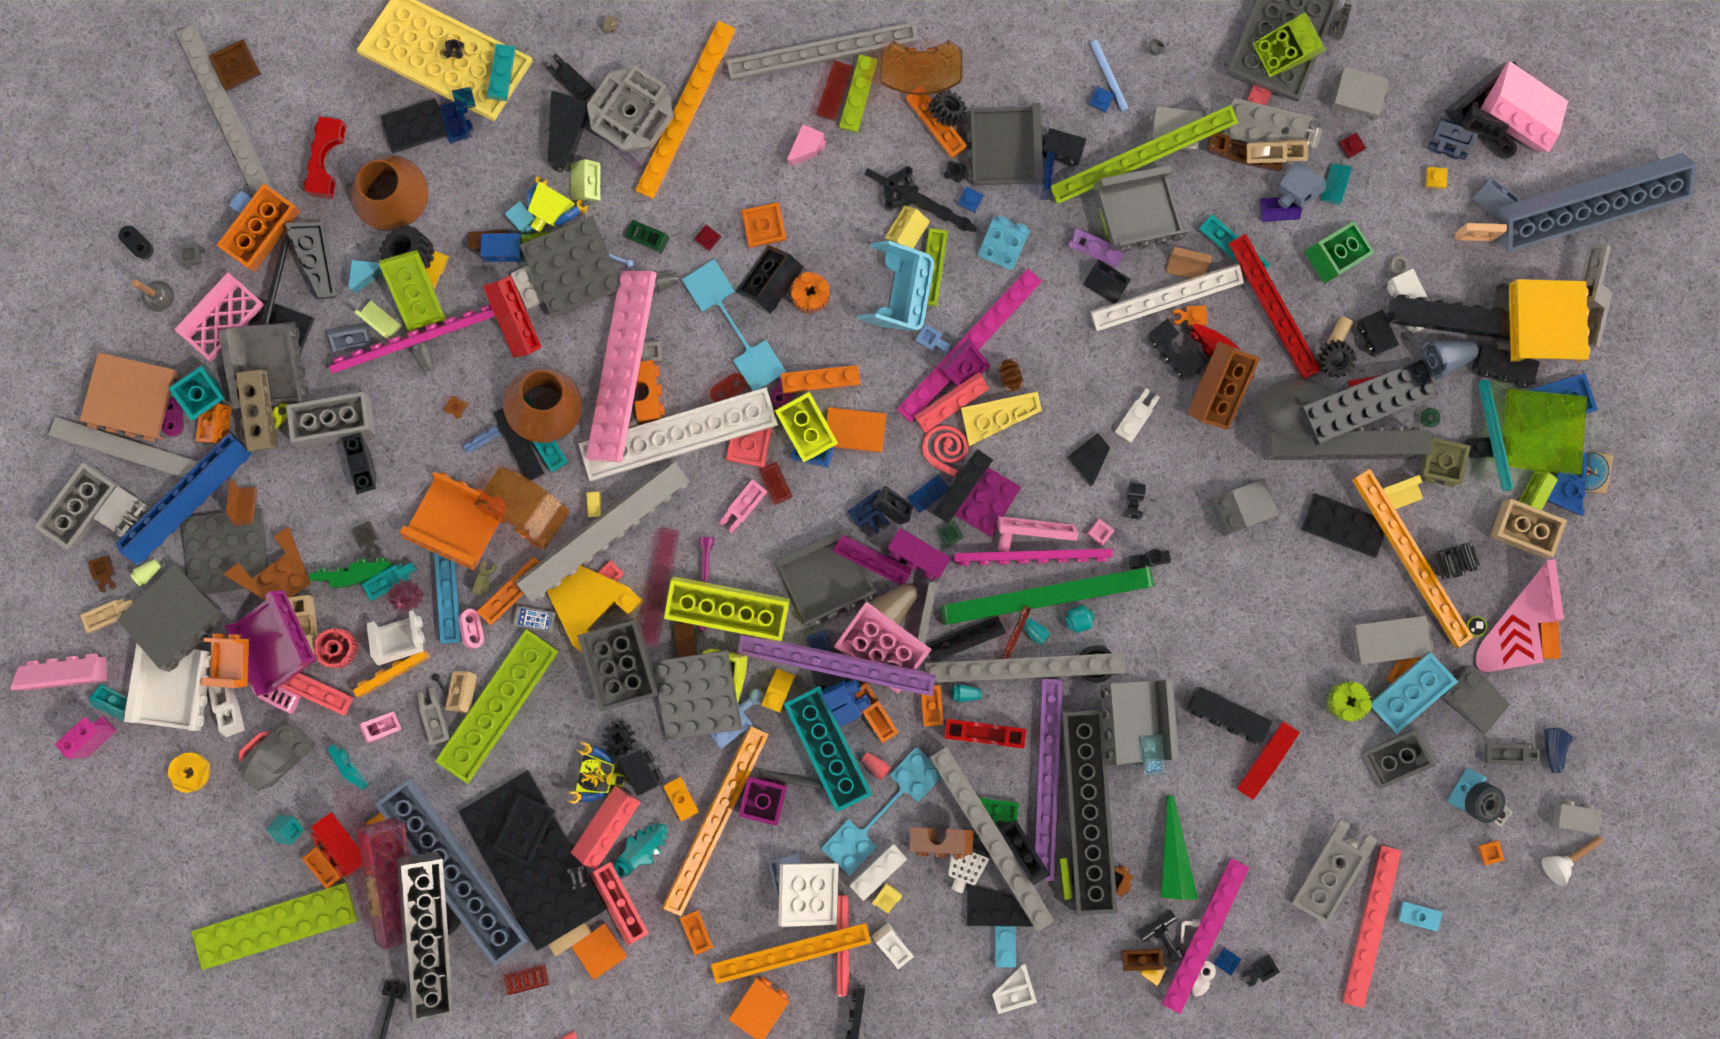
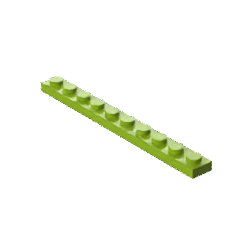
[1050,105,1239,204]

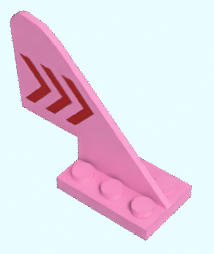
[1476,559,1564,672]

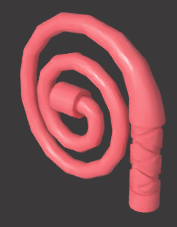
[922,425,969,477]

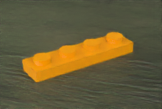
[353,650,430,697]

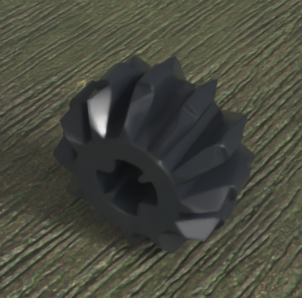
[602,721,636,755]

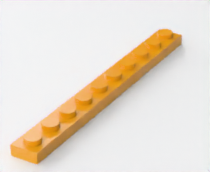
[635,20,736,199]
[1352,469,1473,648]
[662,725,769,916]

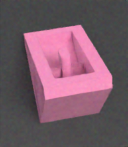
[359,711,402,743]

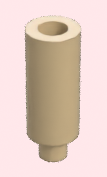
[1327,316,1353,345]

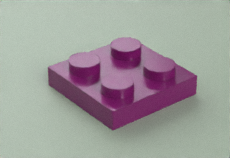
[941,339,990,387]

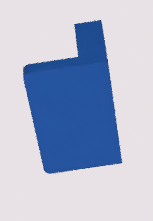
[481,233,523,262]

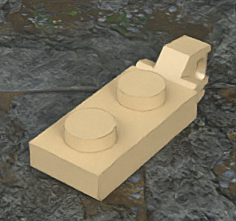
[80,599,136,634]

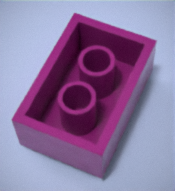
[887,528,951,582]

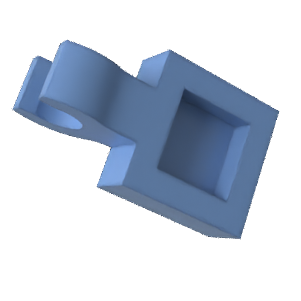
[915,324,951,354]

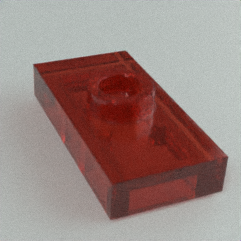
[759,462,793,506]

